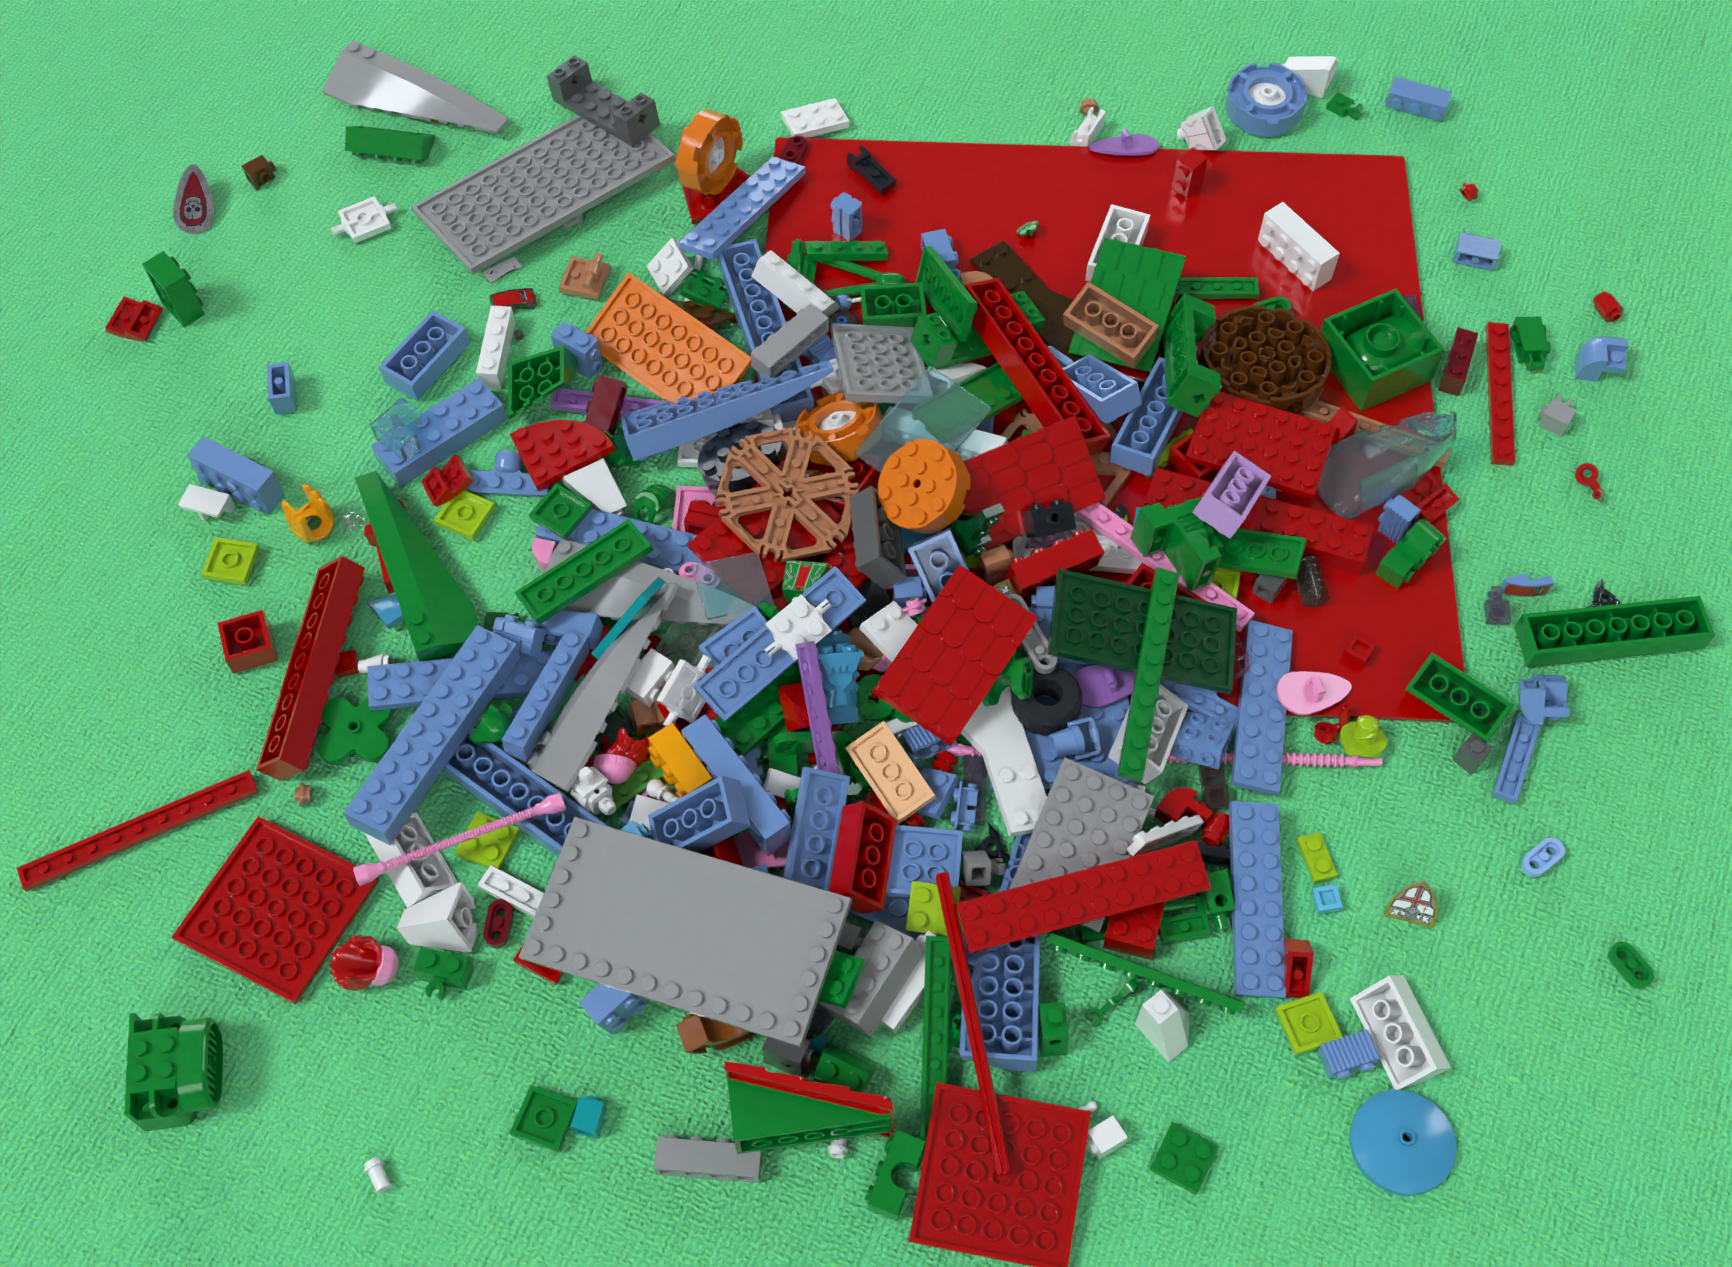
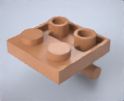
[559,253,611,300]

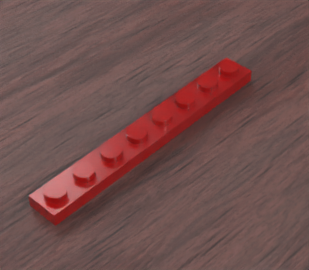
[1486,322,1515,466]

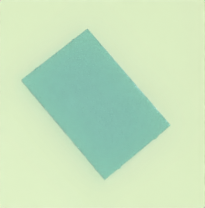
[854,366,992,473]

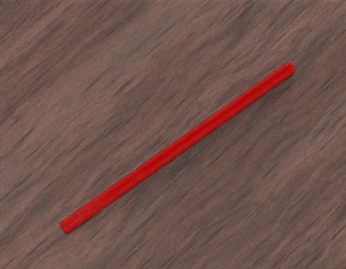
[936,872,1011,1175]

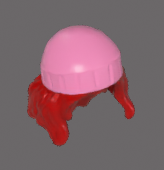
[593,727,650,784]
[329,935,399,991]

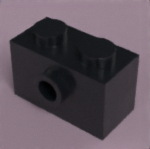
[1022,499,1077,538]

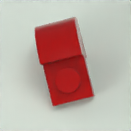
[1154,788,1213,828]

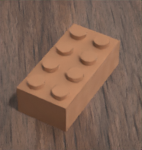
[1063,282,1159,369]

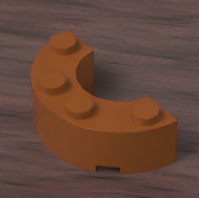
[676,1014,757,1054]

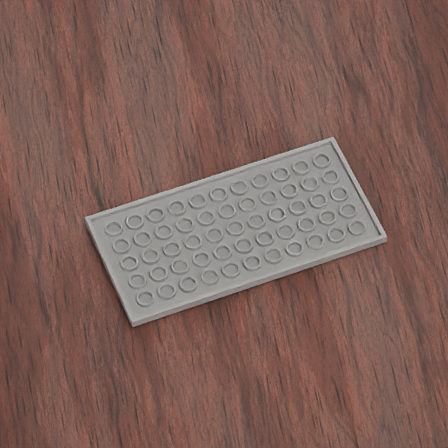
[411,115,675,275]
[519,817,852,1048]

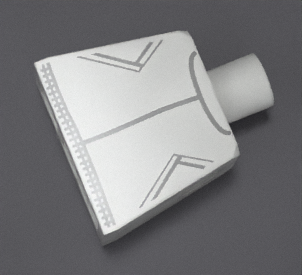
[1177,106,1226,150]

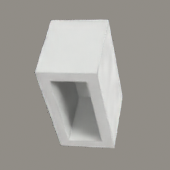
[626,648,675,707]

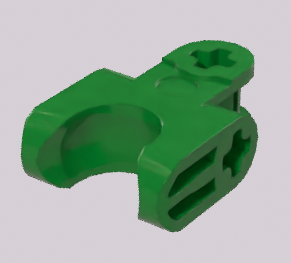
[982,647,1033,707]

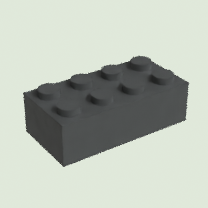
[850,486,907,590]

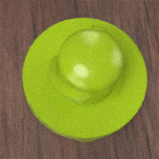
[1339,715,1387,759]

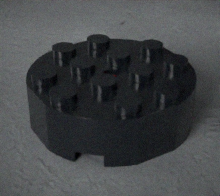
[698,421,787,496]

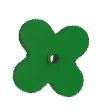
[317,698,393,765]

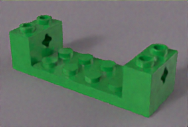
[910,291,1045,371]
[1163,293,1222,417]

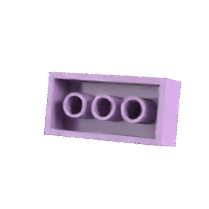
[1192,451,1271,538]

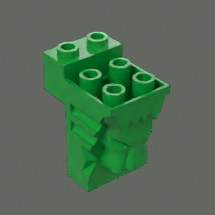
[1130,497,1224,591]

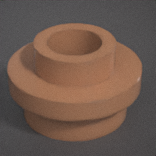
[1079,99,1099,116]
[295,783,310,806]

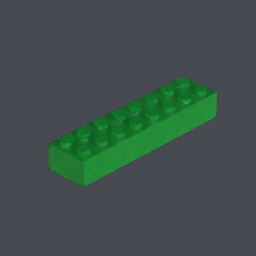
[1514,596,1715,667]

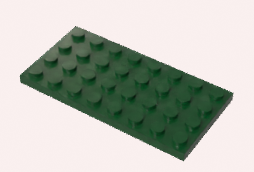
[1047,569,1237,694]

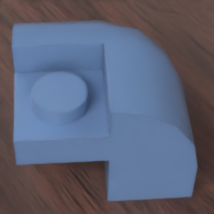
[1575,336,1629,381]
[1518,675,1569,725]

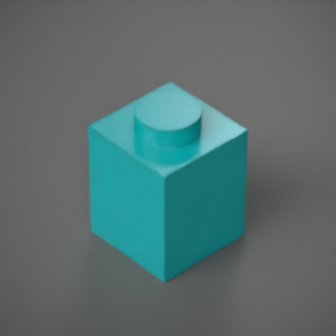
[571,1095,607,1139]

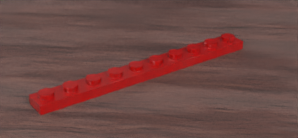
[17,770,259,892]

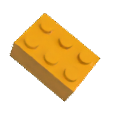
[647,723,713,798]

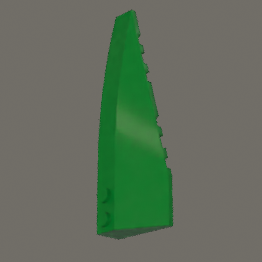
[355,471,481,661]

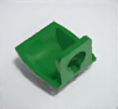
[632,484,676,524]

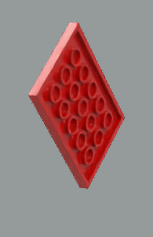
[1185,391,1337,500]
[687,460,842,606]

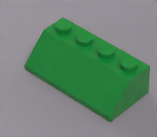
[345,126,435,163]
[1405,653,1514,743]

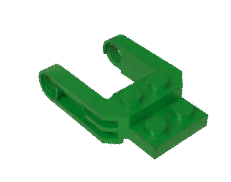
[772,731,872,807]

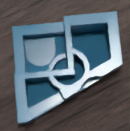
[367,595,404,629]

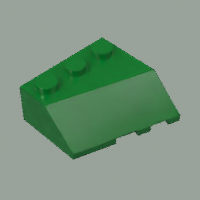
[508,345,577,418]

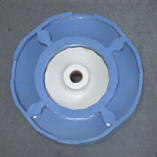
[1225,63,1307,137]

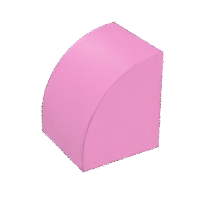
[532,538,557,573]

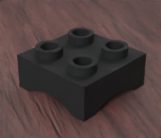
[847,579,891,630]

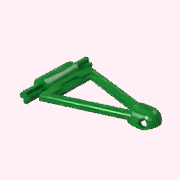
[784,239,907,311]

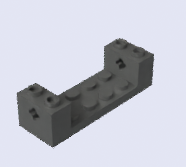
[546,55,660,146]
[762,922,864,1077]

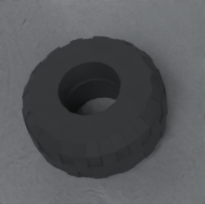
[1011,666,1082,736]

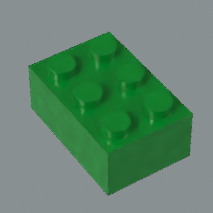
[142,251,205,328]
[860,283,926,328]

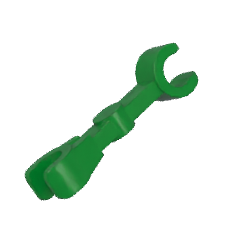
[1086,978,1139,1027]

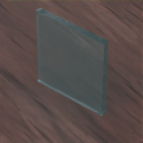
[692,552,774,620]

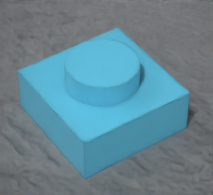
[1311,884,1343,914]

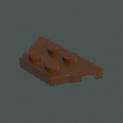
[667,298,738,331]

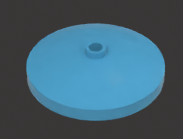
[1349,1090,1456,1196]

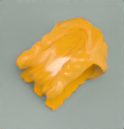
[281,484,335,544]

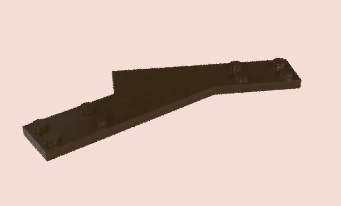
[970,240,1165,367]

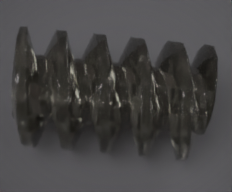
[1295,556,1330,608]

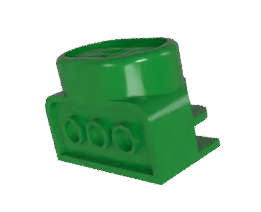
[124,1013,223,1131]

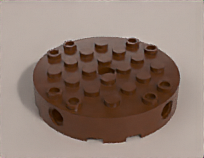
[1199,305,1332,414]

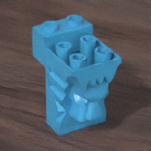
[815,629,864,724]

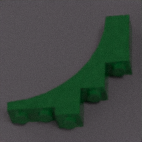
[936,503,1005,558]

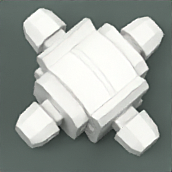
[571,766,616,816]

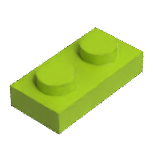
[1296,832,1338,885]

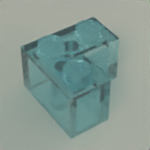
[370,397,422,463]

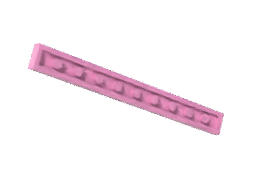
[1074,502,1255,632]

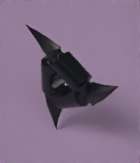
[1585,577,1622,608]
[974,823,1010,861]

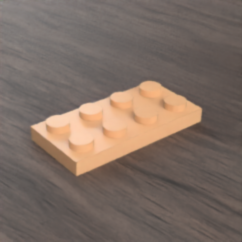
[845,721,937,825]

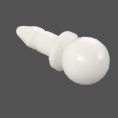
[646,779,679,803]

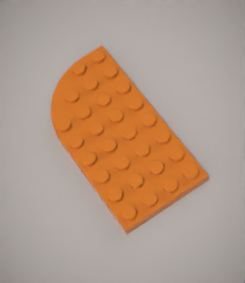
[585,272,751,403]

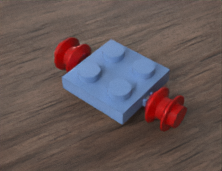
[899,751,959,827]

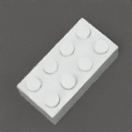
[1258,202,1340,291]
[1085,204,1150,282]
[1108,684,1189,784]

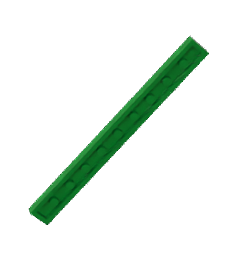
[1117,567,1179,783]

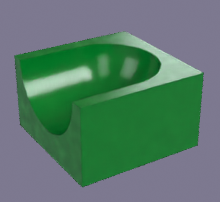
[1321,289,1445,411]

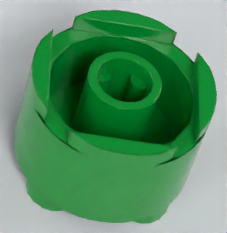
[1394,518,1447,572]

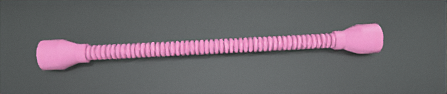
[353,792,566,886]

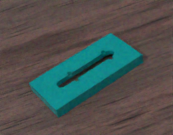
[591,577,666,659]

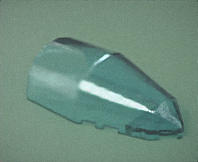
[1317,411,1457,519]

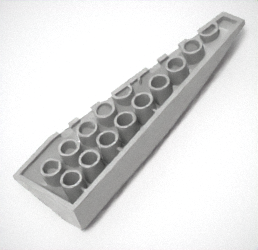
[322,40,509,134]
[546,539,758,627]
[527,583,679,792]

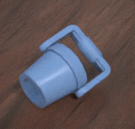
[1048,717,1101,760]

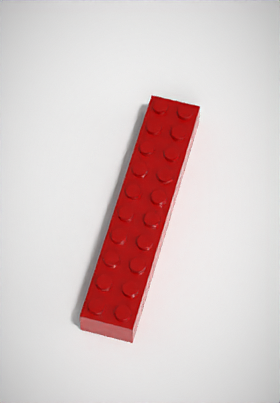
[964,278,1111,456]
[1144,467,1374,576]
[256,556,365,781]
[955,840,1211,955]

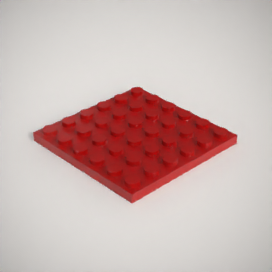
[171,816,380,1005]
[909,1082,1091,1267]

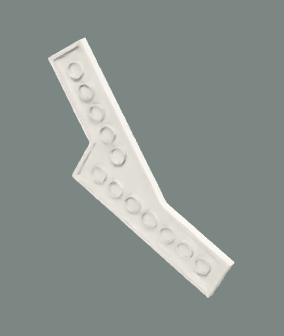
[859,601,1047,837]

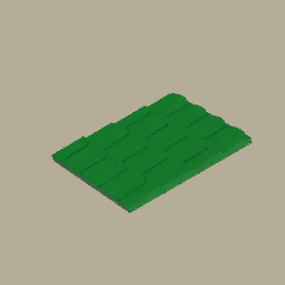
[1068,238,1186,372]

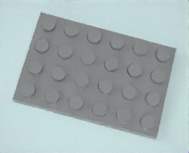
[830,323,934,405]
[1008,757,1154,932]

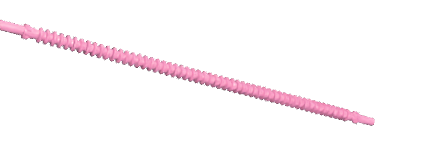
[939,743,1382,768]

